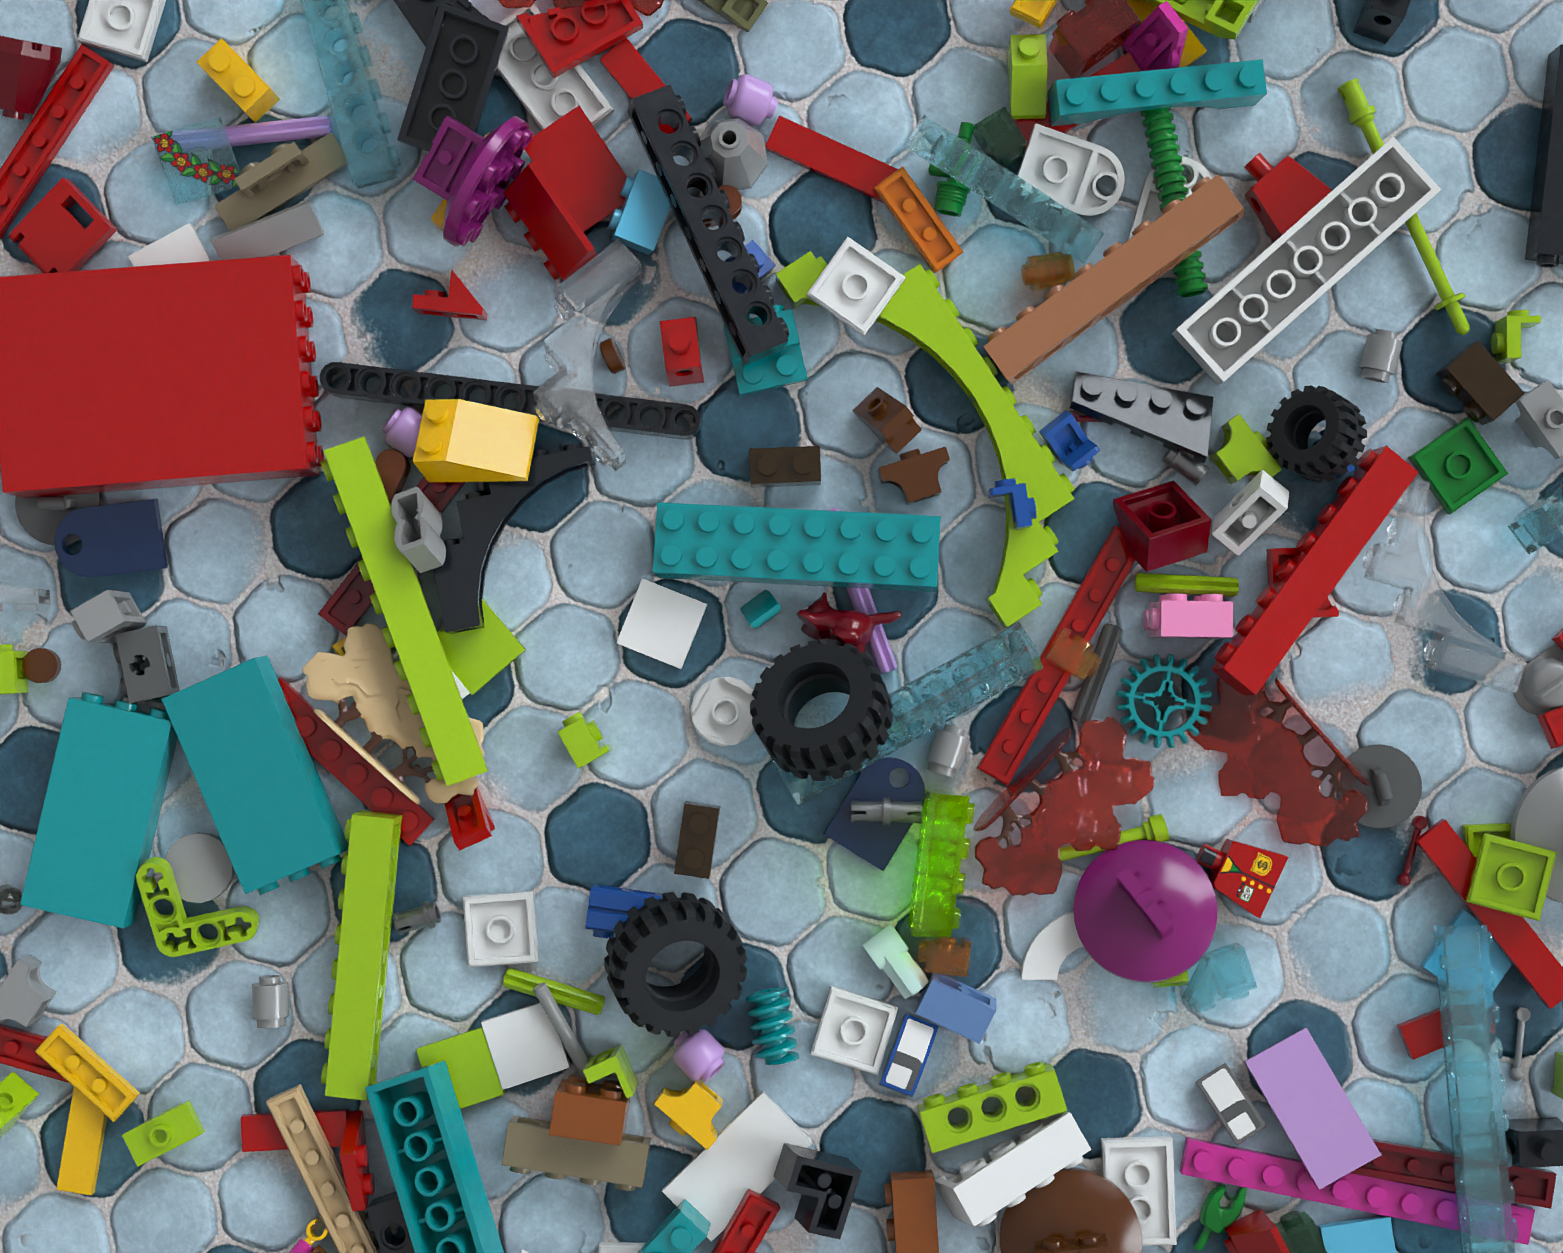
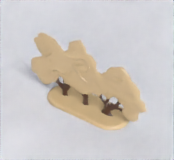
[302,624,485,805]

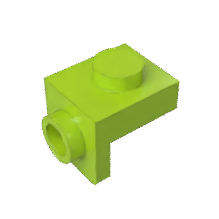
[1491,310,1541,363]

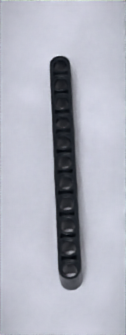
[320,362,702,440]

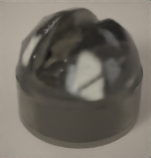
[0,885,23,915]

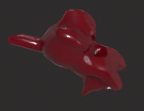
[797,592,902,653]

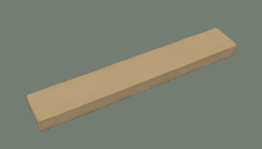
[266,1084,378,1253]

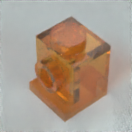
[1043,627,1102,680]
[918,935,972,977]

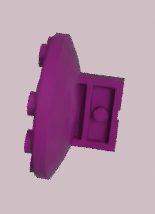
[413,116,534,247]
[1073,840,1218,983]

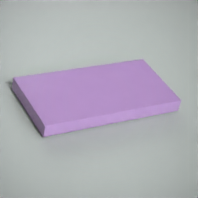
[1244,1028,1381,1190]

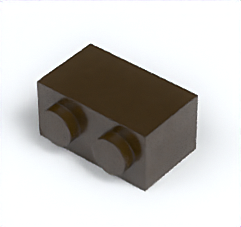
[1436,341,1525,425]
[749,446,821,488]
[674,801,721,879]

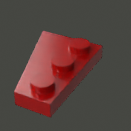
[516,0,643,79]

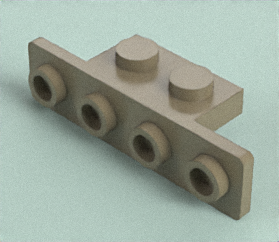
[215,133,350,231]

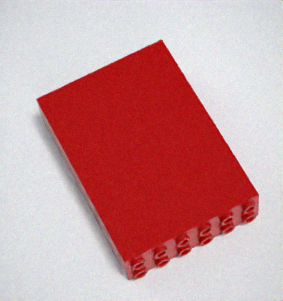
[0,255,324,499]

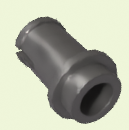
[1162,449,1209,485]
[393,901,441,935]

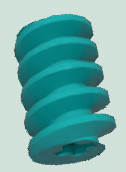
[745,987,799,1065]

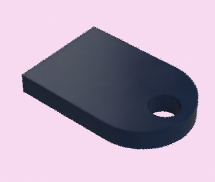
[54,498,168,577]
[823,757,925,871]

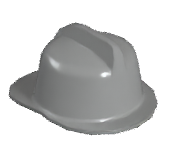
[1513,644,1563,716]

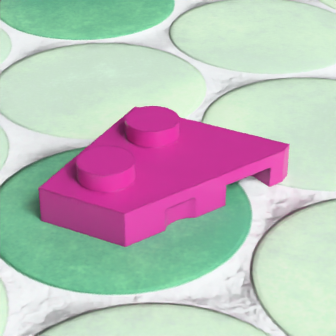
[1121,1,1188,71]

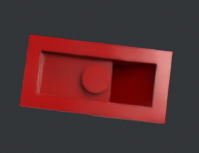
[412,270,488,321]
[444,786,495,851]

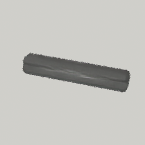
[1071,623,1122,724]

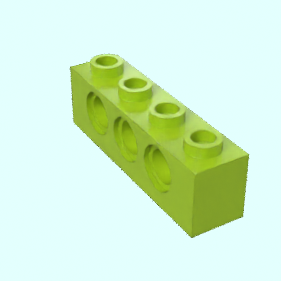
[917,1061,1068,1153]

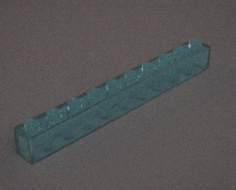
[1433,923,1518,1253]

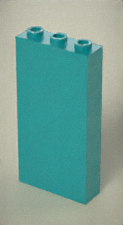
[162,655,349,895]
[20,692,178,929]

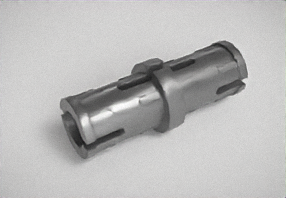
[851,798,922,826]

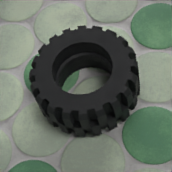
[750,640,893,781]
[604,892,747,1037]

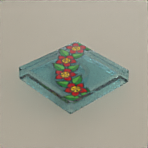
[151,117,241,205]

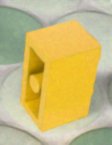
[196,38,280,123]

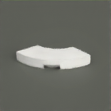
[1020,911,1083,980]

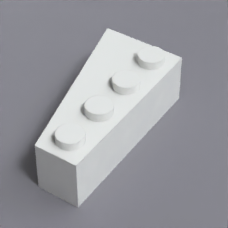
[934,1111,1091,1227]

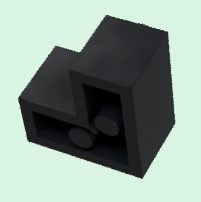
[773,1143,862,1240]

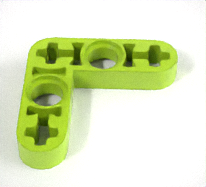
[136,857,260,957]

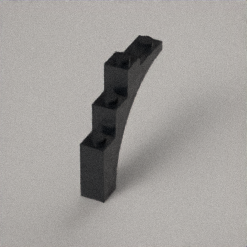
[433,443,596,634]

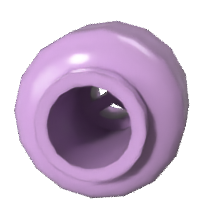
[723,74,778,126]
[382,406,423,459]
[673,1029,725,1082]

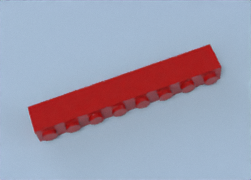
[1211,446,1418,695]

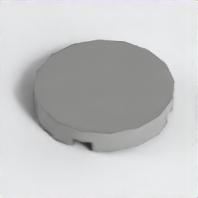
[164,832,235,903]

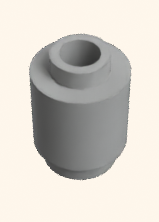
[1359,329,1403,383]
[927,723,970,778]
[252,975,289,1028]

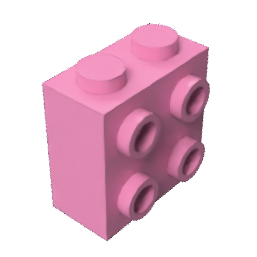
[1143,594,1233,639]

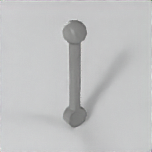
[1509,1007,1530,1081]

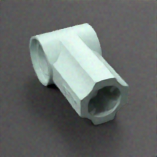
[862,924,929,999]

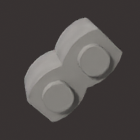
[391,487,446,573]

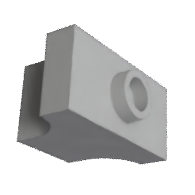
[1515,380,1563,459]
[0,955,57,1027]

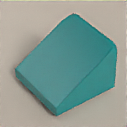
[740,590,782,629]

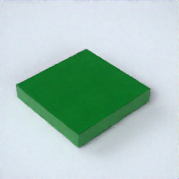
[1408,417,1508,514]

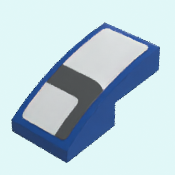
[879,1014,939,1097]

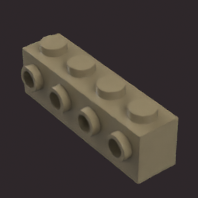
[501,1115,651,1191]

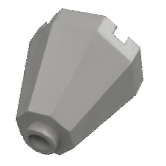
[699,118,768,190]

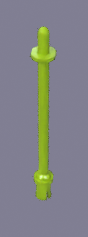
[1337,78,1470,335]

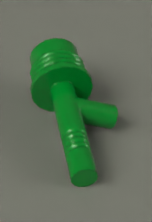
[929,122,975,217]

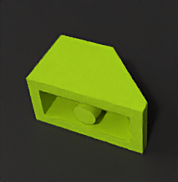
[1007,34,1048,119]

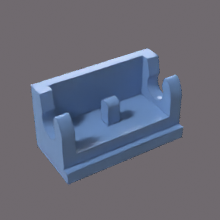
[915,969,996,1044]

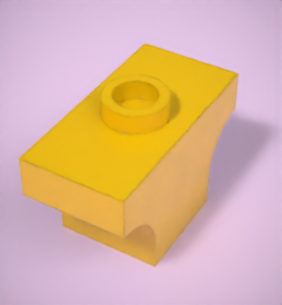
[654,1080,723,1151]

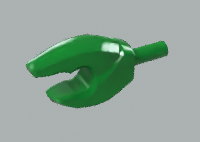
[1194,1185,1247,1252]

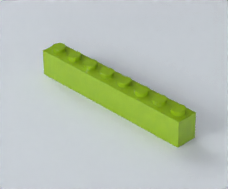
[321,810,402,1101]

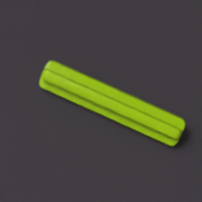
[1134,573,1239,597]
[503,968,605,1015]

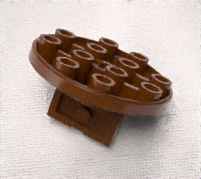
[999,1168,1142,1253]

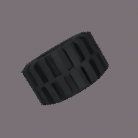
[1266,385,1367,482]

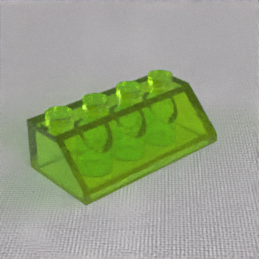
[907,789,975,937]

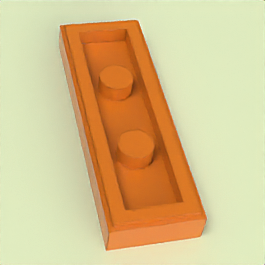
[873,166,963,273]

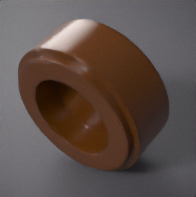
[599,337,626,374]
[22,648,61,683]

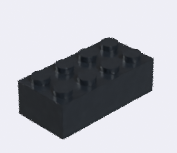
[397,2,509,152]

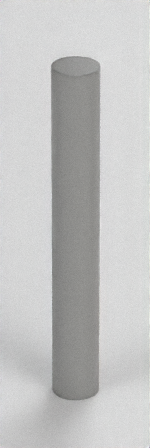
[533,982,588,1077]

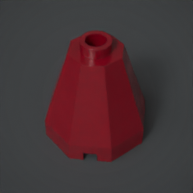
[0,36,62,120]

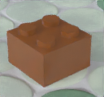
[549,1075,630,1146]

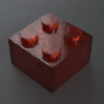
[1048,0,1140,78]

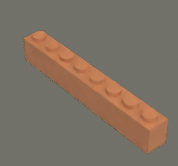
[983,174,1244,385]

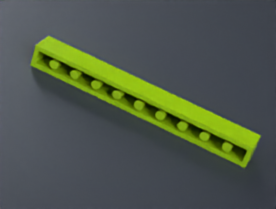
[321,436,488,786]

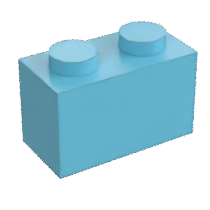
[608,169,670,255]

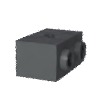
[113,625,180,703]

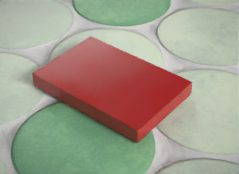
[525,105,627,232]

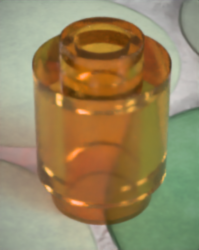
[1021,251,1075,291]

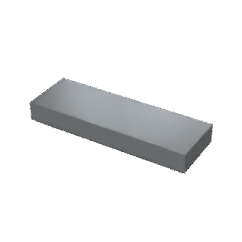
[211,200,324,260]

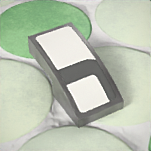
[1196,1063,1266,1146]

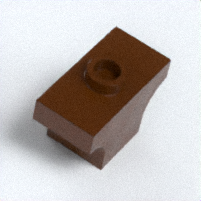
[852,387,922,454]
[877,446,950,505]

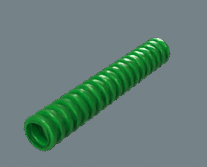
[1140,108,1208,297]

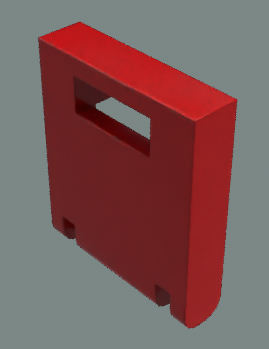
[8,177,118,273]

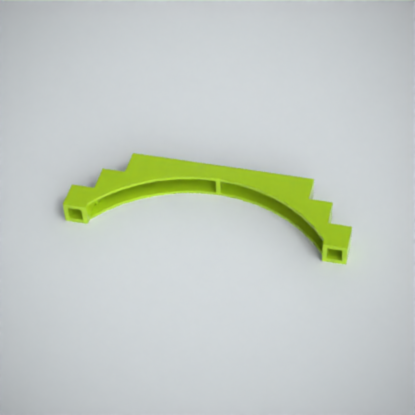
[775,251,1075,628]

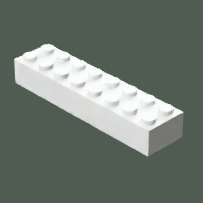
[1172,137,1441,386]

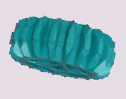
[1116,654,1212,748]

